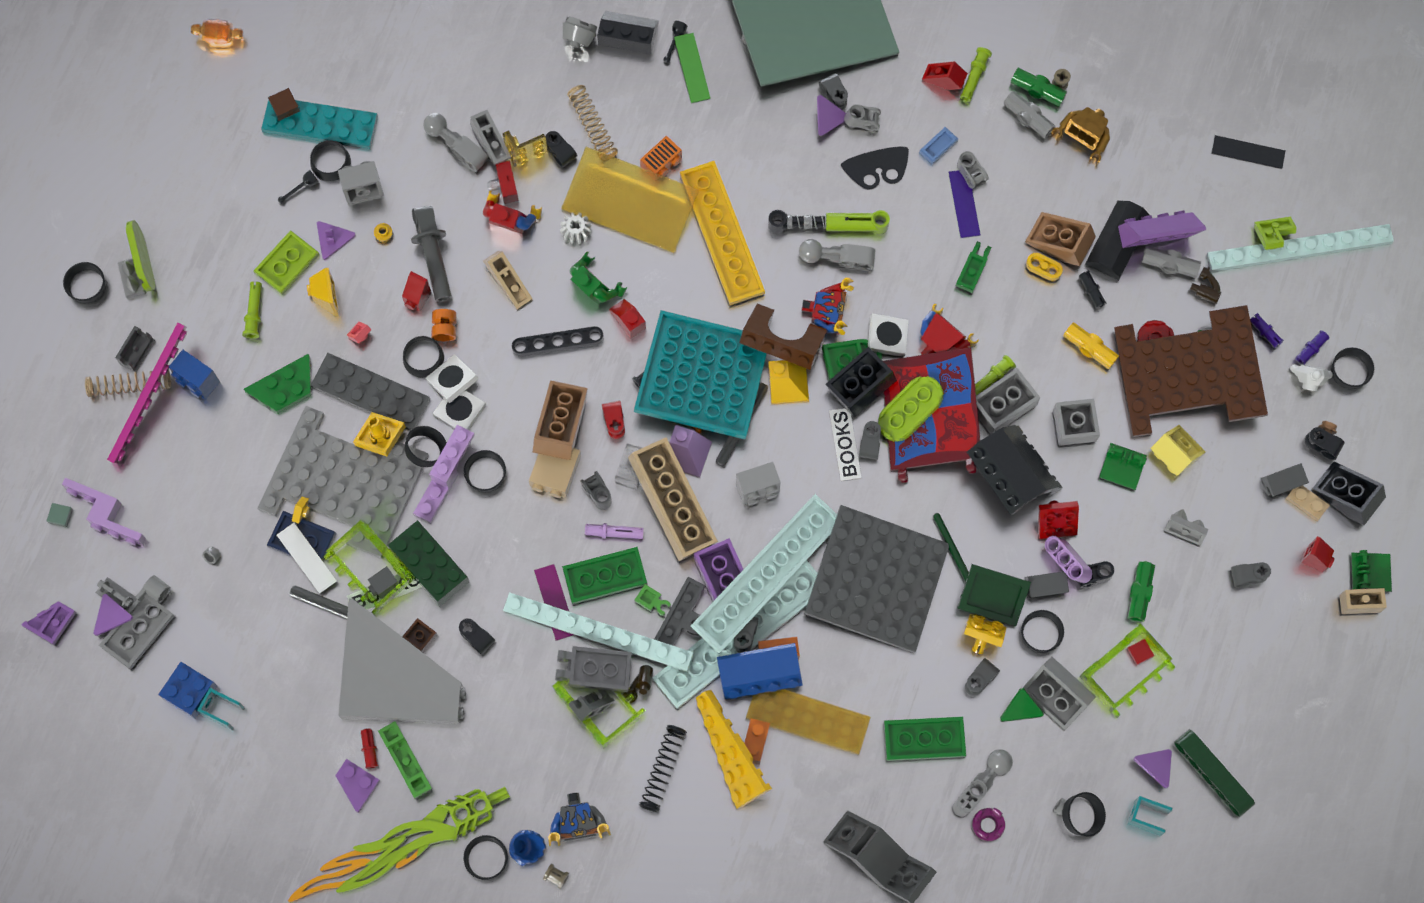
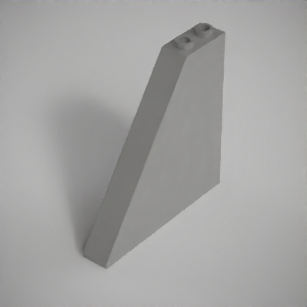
[338,599,465,724]

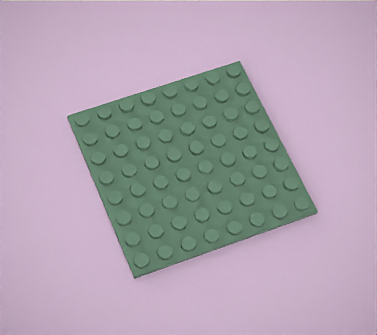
[732,0,900,87]

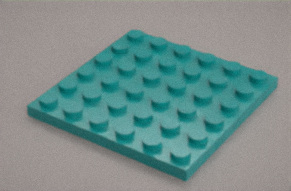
[634,310,767,440]

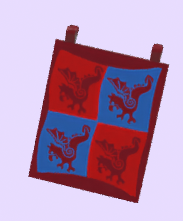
[883,348,980,483]

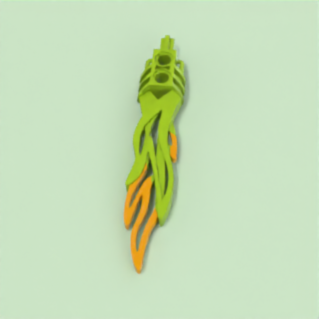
[288,787,510,903]

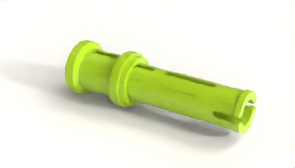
[960,47,992,102]
[242,281,262,339]
[975,355,1016,396]

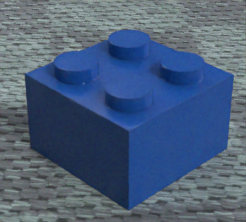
[169,349,220,399]
[158,662,218,719]

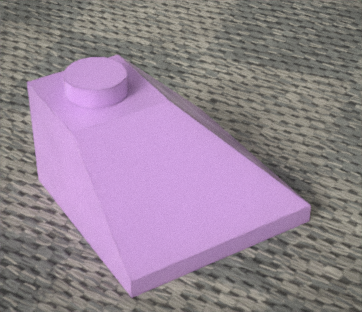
[669,425,712,478]

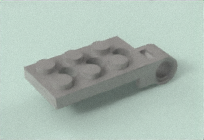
[99,575,175,670]

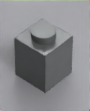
[367,566,400,599]

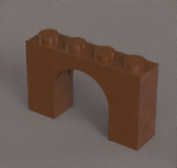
[739,303,827,370]

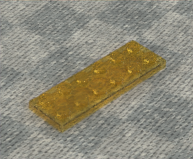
[745,689,871,756]

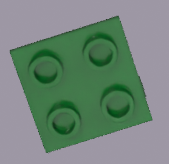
[1099,443,1147,490]
[1351,550,1392,592]

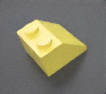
[1150,425,1206,476]

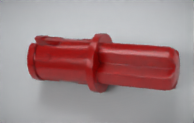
[361,728,378,769]

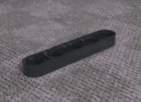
[512,326,604,357]

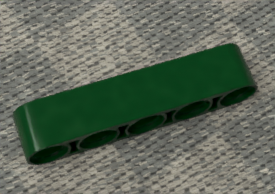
[1174,729,1255,817]

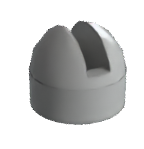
[202,547,220,564]
[1053,798,1071,816]

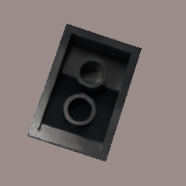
[1312,461,1386,525]

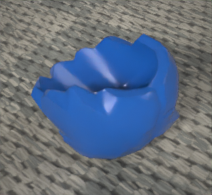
[509,830,546,866]

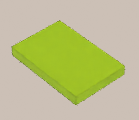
[253,230,319,295]

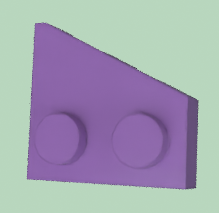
[335,759,380,813]

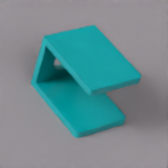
[197,688,244,730]
[1127,796,1173,836]

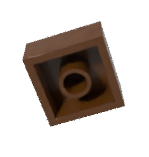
[268,88,300,121]
[402,618,437,653]

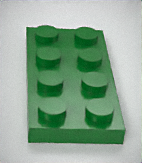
[562,546,648,605]
[884,717,966,761]

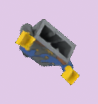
[548,793,611,846]

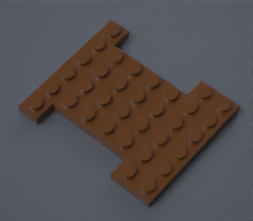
[1114,305,1268,437]

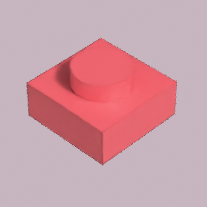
[347,322,371,343]

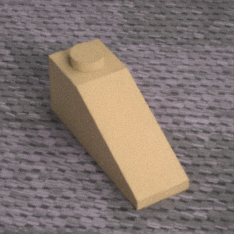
[483,251,532,309]

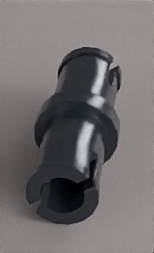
[1079,270,1107,309]

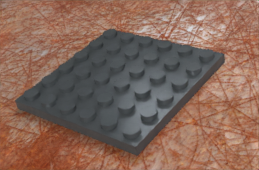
[804,505,949,653]

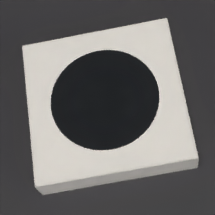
[868,313,908,357]
[426,354,478,403]
[433,390,486,430]

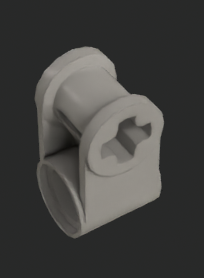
[844,104,881,131]
[957,151,989,189]

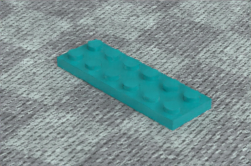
[261,96,378,149]

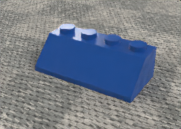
[717,643,803,699]

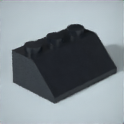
[597,11,659,54]
[825,347,897,417]

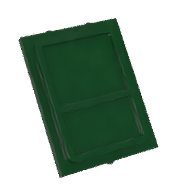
[957,564,1031,626]

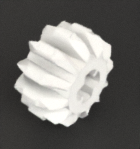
[560,212,592,244]

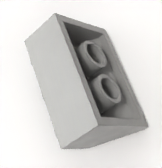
[1023,657,1096,730]

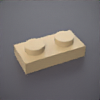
[1286,485,1330,521]

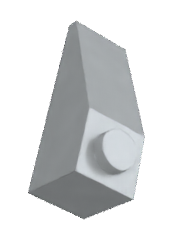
[470,110,511,165]

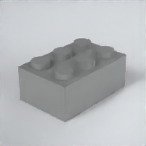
[976,368,1040,434]

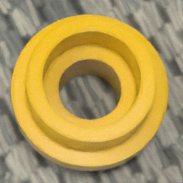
[374,223,393,241]

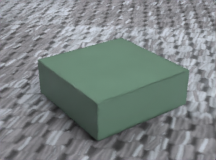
[46,503,72,527]

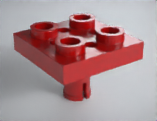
[1038,500,1079,539]

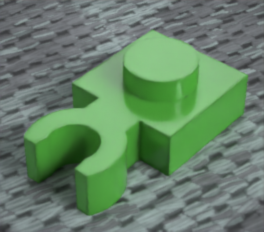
[634,584,671,616]

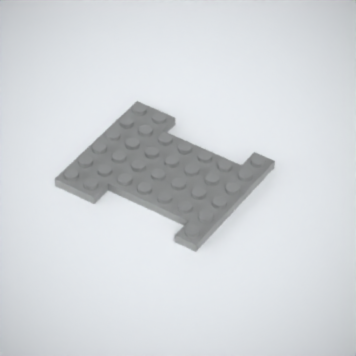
[258,406,429,559]

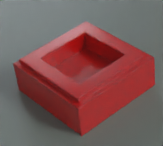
[1127,639,1154,666]

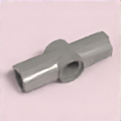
[1003,91,1055,139]
[1142,246,1201,278]

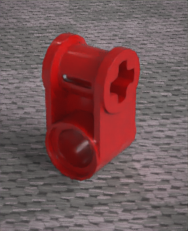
[602,400,625,439]

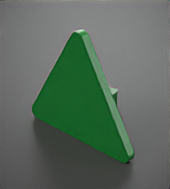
[1000,688,1044,721]

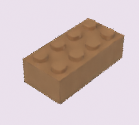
[532,380,588,460]

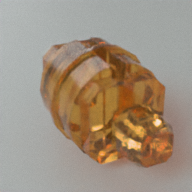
[191,19,244,44]

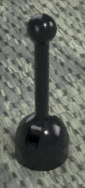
[663,20,688,63]
[278,170,319,204]

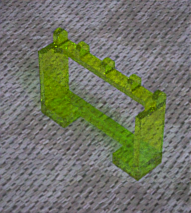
[323,520,415,615]
[1080,623,1175,718]
[552,681,645,749]

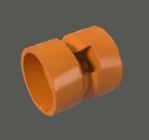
[431,309,457,342]

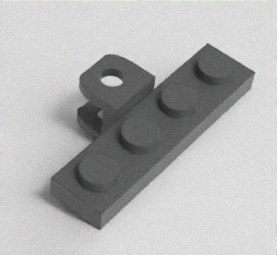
[654,577,705,646]

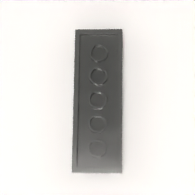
[311,352,430,431]

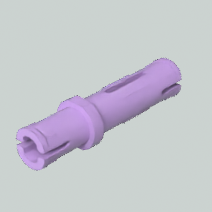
[585,523,644,539]

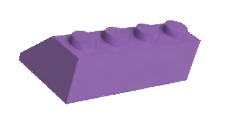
[1118,210,1206,248]

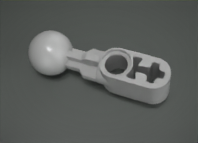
[423,113,489,172]
[799,239,876,270]
[953,749,1013,817]

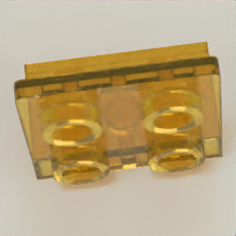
[502,130,547,167]

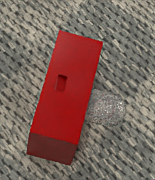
[487,161,519,204]

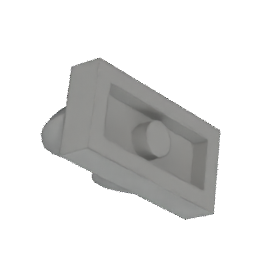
[118,259,146,299]
[1164,509,1208,546]

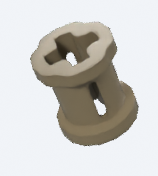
[1052,69,1071,90]
[543,863,569,889]

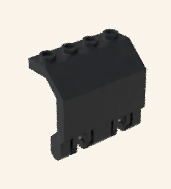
[967,425,1063,515]

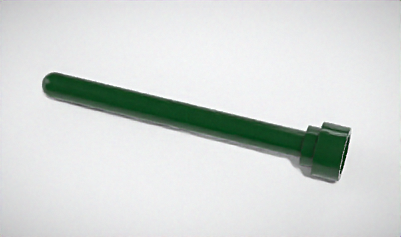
[933,513,969,582]

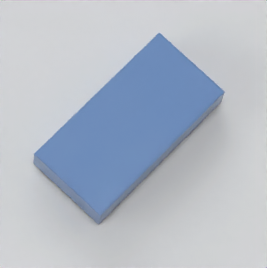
[919,127,958,165]

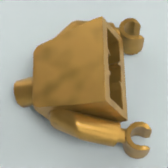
[1051,107,1110,165]

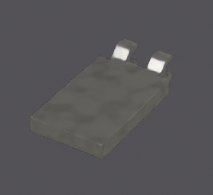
[555,646,632,692]

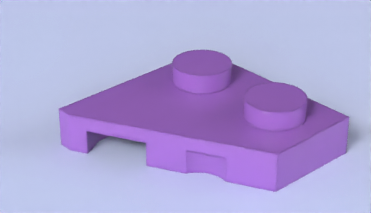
[22,601,77,645]

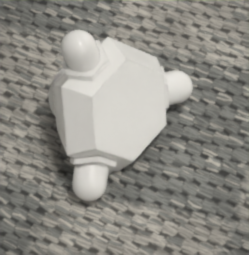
[1290,364,1333,391]

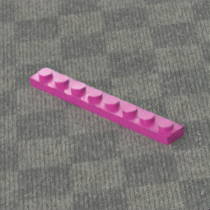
[107,322,188,463]

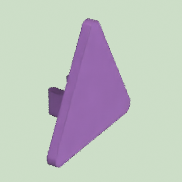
[817,95,846,136]
[317,221,355,260]
[93,594,133,636]
[1134,749,1172,788]

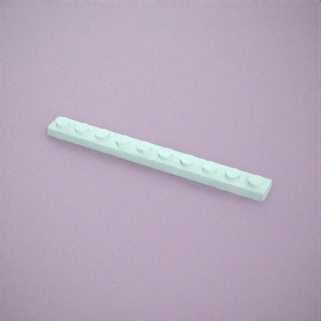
[1207,224,1394,272]
[503,592,694,672]

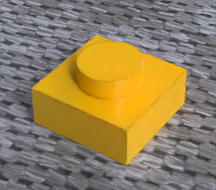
[292,496,310,524]

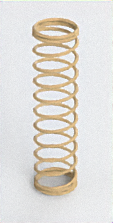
[567,85,618,161]
[85,370,171,397]

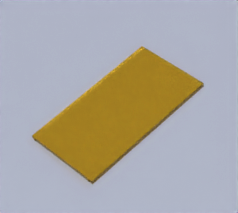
[561,147,699,253]

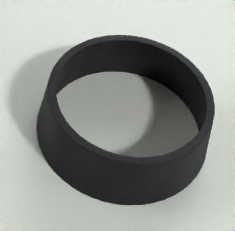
[310,140,351,181]
[63,262,106,304]
[403,336,444,378]
[1331,347,1375,389]
[404,426,447,467]
[464,450,506,493]
[1021,610,1064,653]
[1062,792,1106,837]
[463,835,508,880]

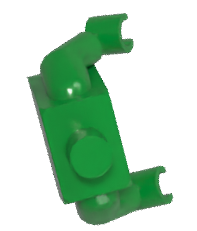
[570,251,627,304]

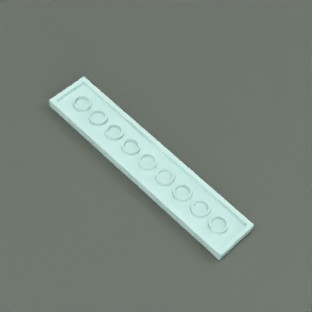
[691,494,837,653]
[652,560,817,709]

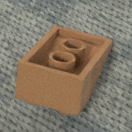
[1025,212,1096,266]

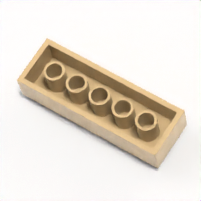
[628,437,718,561]

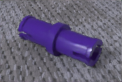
[1250,313,1284,348]
[1295,330,1330,365]

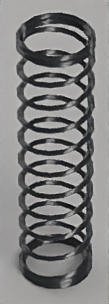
[639,725,687,812]

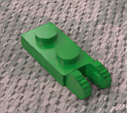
[955,241,992,293]

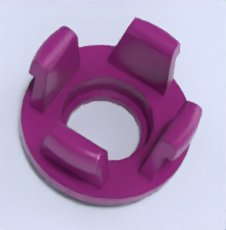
[972,808,1005,841]

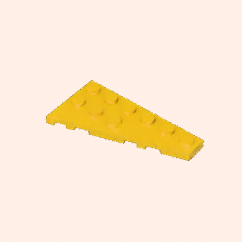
[696,690,772,809]

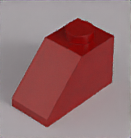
[922,61,968,90]
[402,271,432,311]
[609,299,646,339]
[1301,536,1335,572]

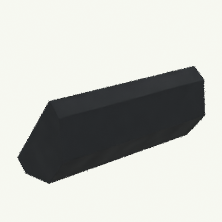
[1085,200,1150,281]

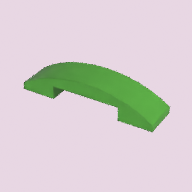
[378,721,432,799]

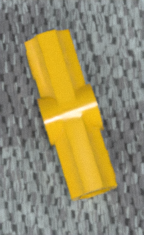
[1063,322,1119,369]

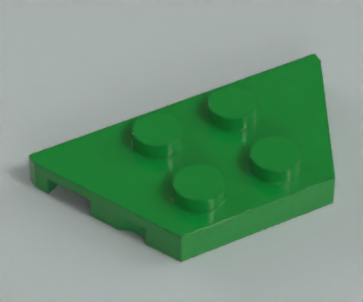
[244,354,312,413]

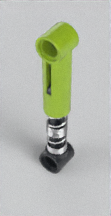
[768,210,890,234]

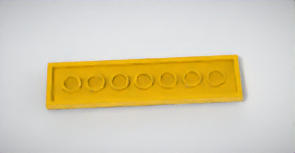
[680,161,765,305]

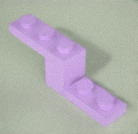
[413,425,475,524]
[62,478,146,546]

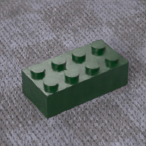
[388,520,469,607]

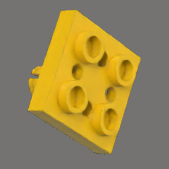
[353,412,406,457]
[964,614,1007,654]

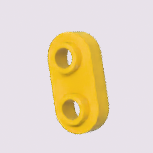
[1026,253,1063,281]

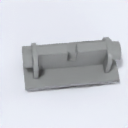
[95,577,136,611]

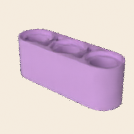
[1045,536,1092,583]

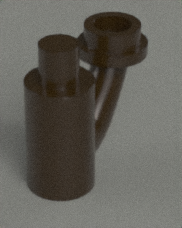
[1189,267,1222,304]
[623,665,653,703]

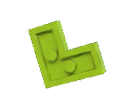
[1254,216,1297,250]

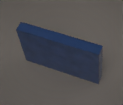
[267,511,337,562]

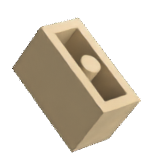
[1339,588,1387,614]

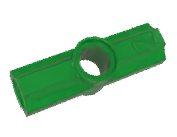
[1010,67,1067,107]
[1127,561,1155,622]

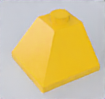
[307,268,339,316]
[768,360,809,404]

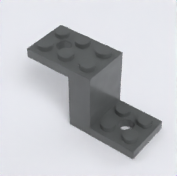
[823,810,937,903]

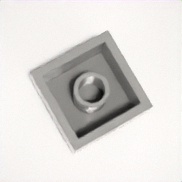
[338,161,384,205]
[1053,399,1100,446]
[736,462,781,506]

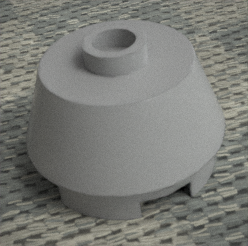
[563,16,597,48]

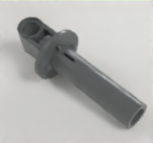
[411,206,452,302]

